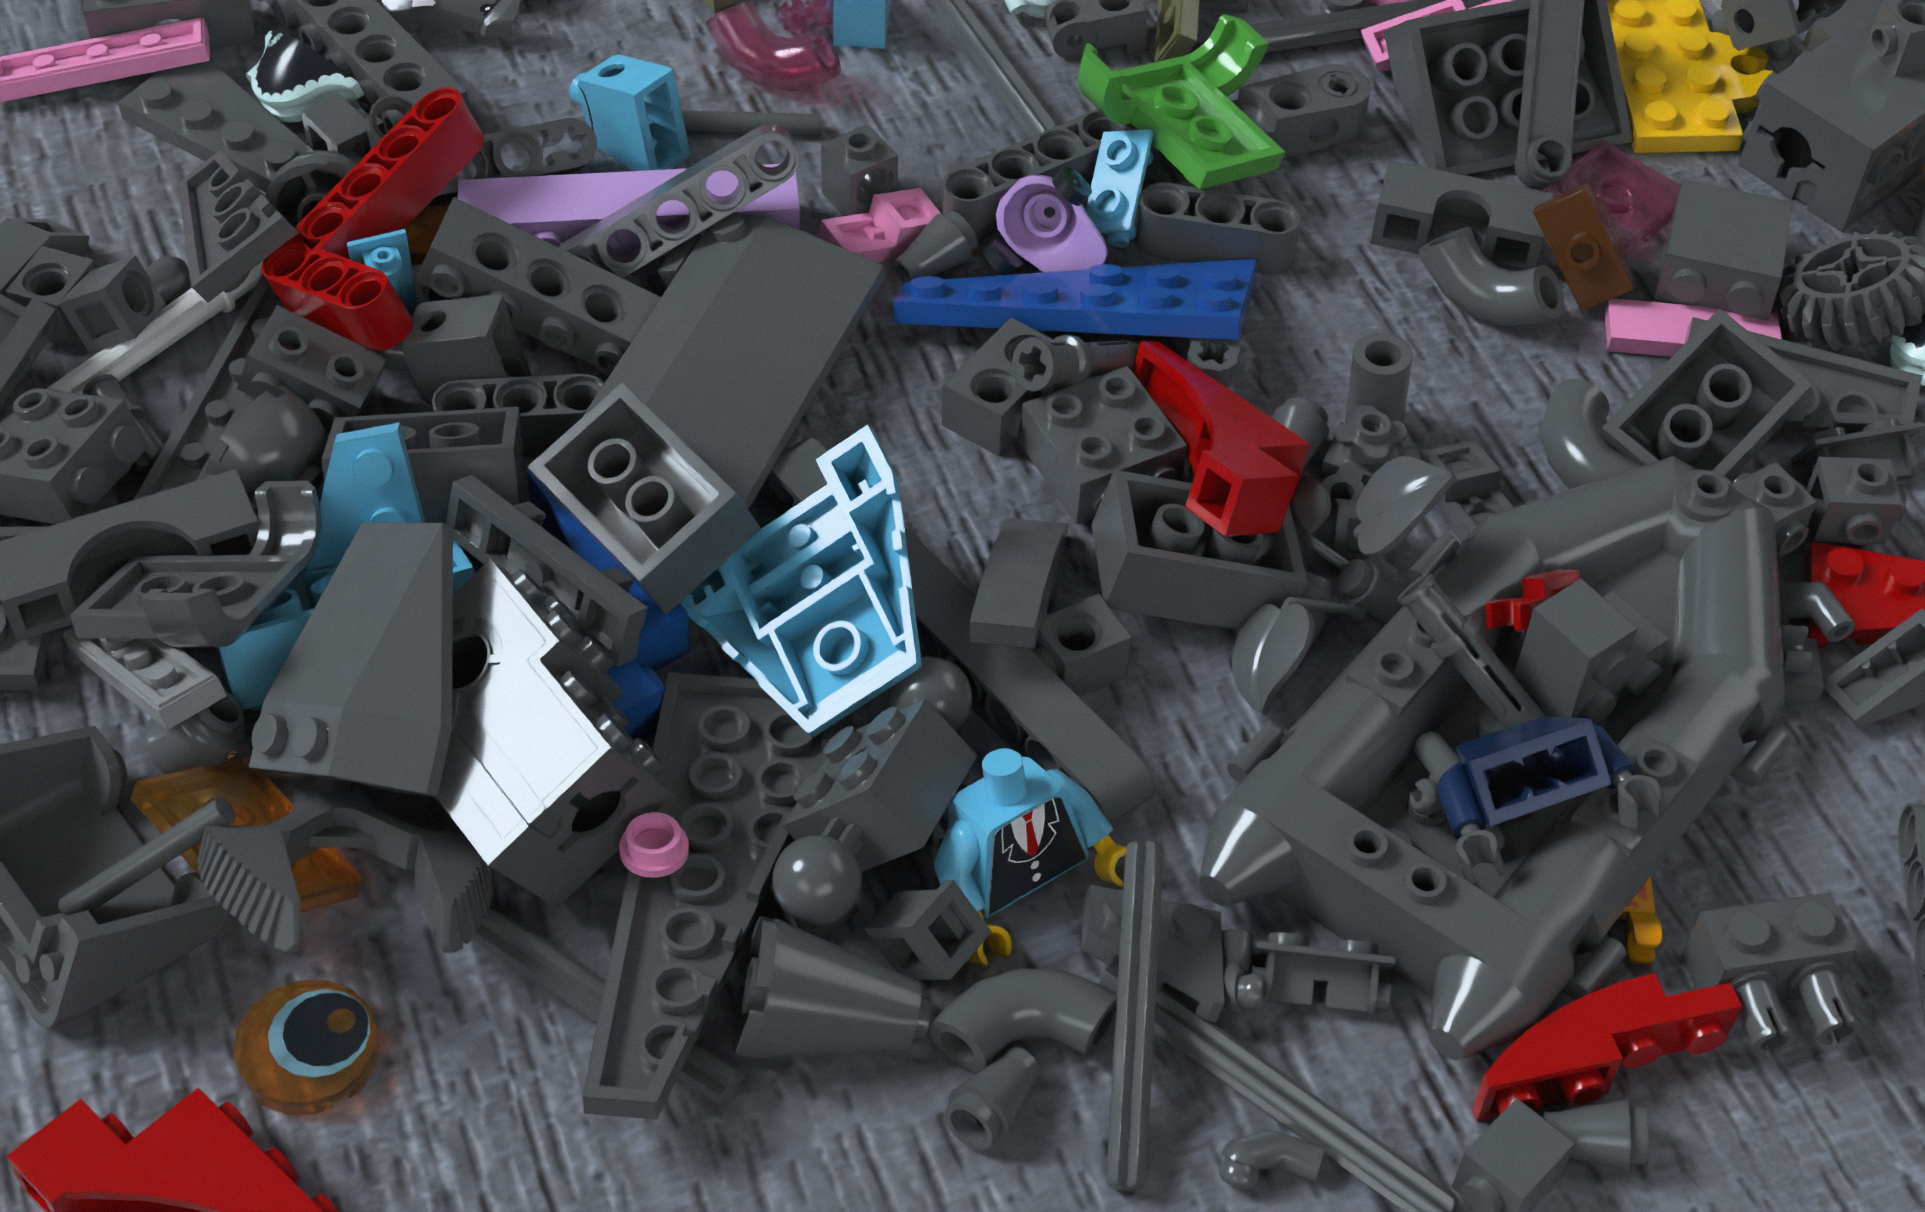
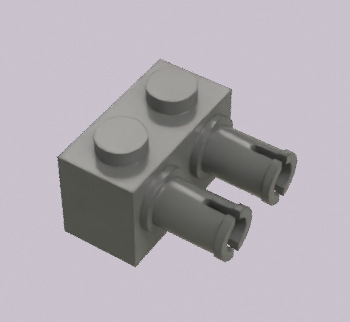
[1682,893,1863,1055]

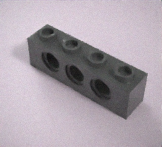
[415,197,661,375]

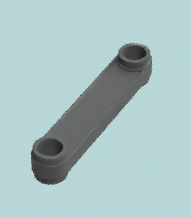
[1515,0,1584,188]

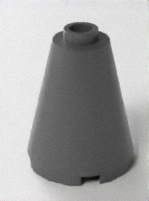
[732,917,932,1058]

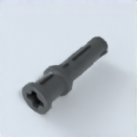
[1012,335,1150,392]

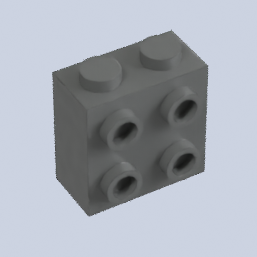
[1020,366,1187,525]
[0,387,149,524]

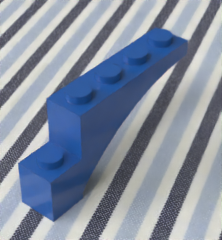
[526,469,692,741]

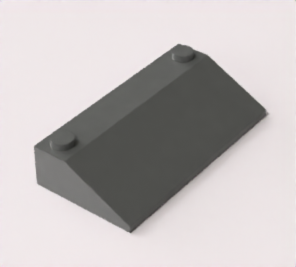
[583,212,886,509]

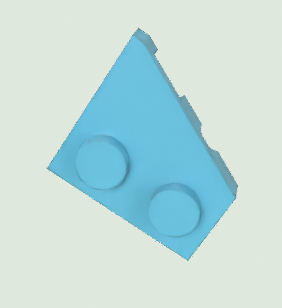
[307,422,426,570]

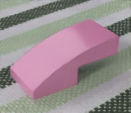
[817,188,942,263]

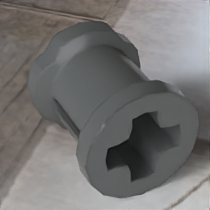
[1187,338,1240,392]

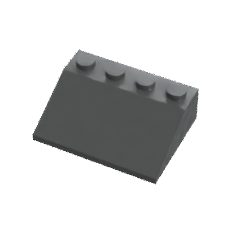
[1384,0,1633,175]

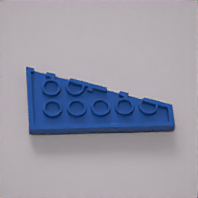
[894,258,1257,340]

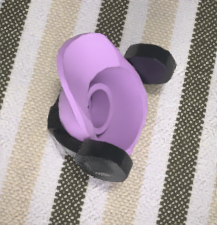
[984,166,1108,275]

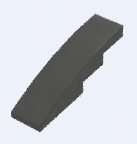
[970,518,1068,648]
[1823,608,1925,728]

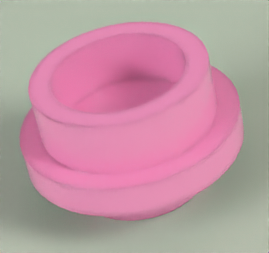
[619,812,689,878]

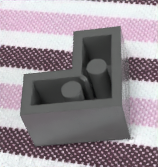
[1514,578,1669,725]

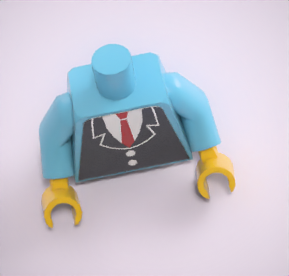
[934,748,1127,966]

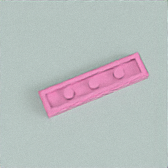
[0,17,210,102]

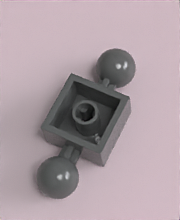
[772,656,977,925]

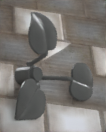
[1232,456,1458,716]

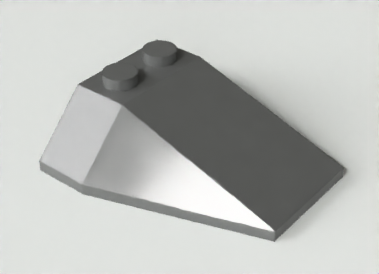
[249,523,453,797]

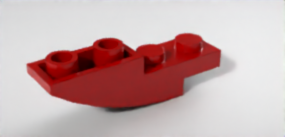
[1472,973,1742,1122]

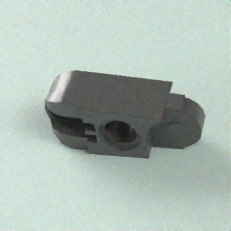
[1232,64,1371,158]

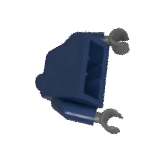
[1438,716,1660,884]

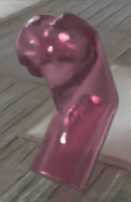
[778,0,833,36]

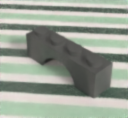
[0,469,259,642]

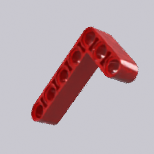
[261,87,485,350]

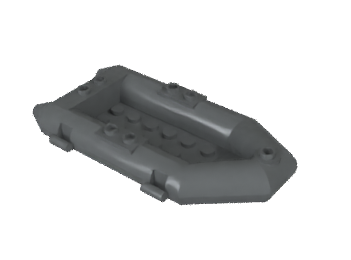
[1199,456,1790,1060]

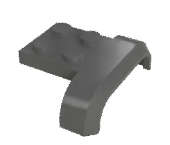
[70,481,321,647]

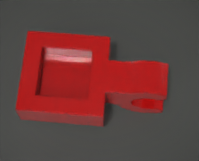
[1485,569,1580,636]

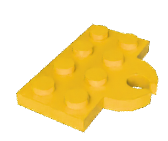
[1607,0,1773,153]

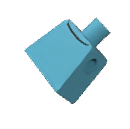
[569,54,691,171]

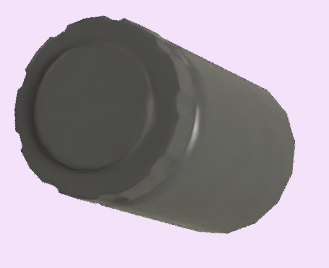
[1345,332,1413,424]

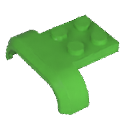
[1078,14,1285,190]

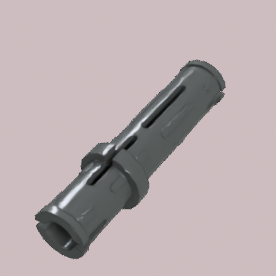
[1397,573,1546,728]

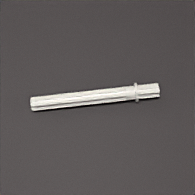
[46,261,263,394]

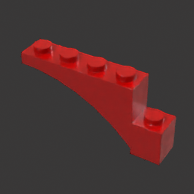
[1132,341,1311,537]
[6,1088,339,1212]

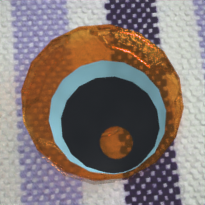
[233,980,380,1115]

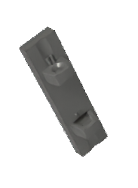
[445,475,648,667]

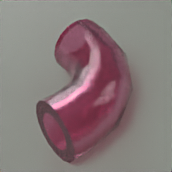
[706,2,841,92]

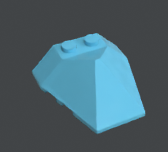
[680,424,922,737]

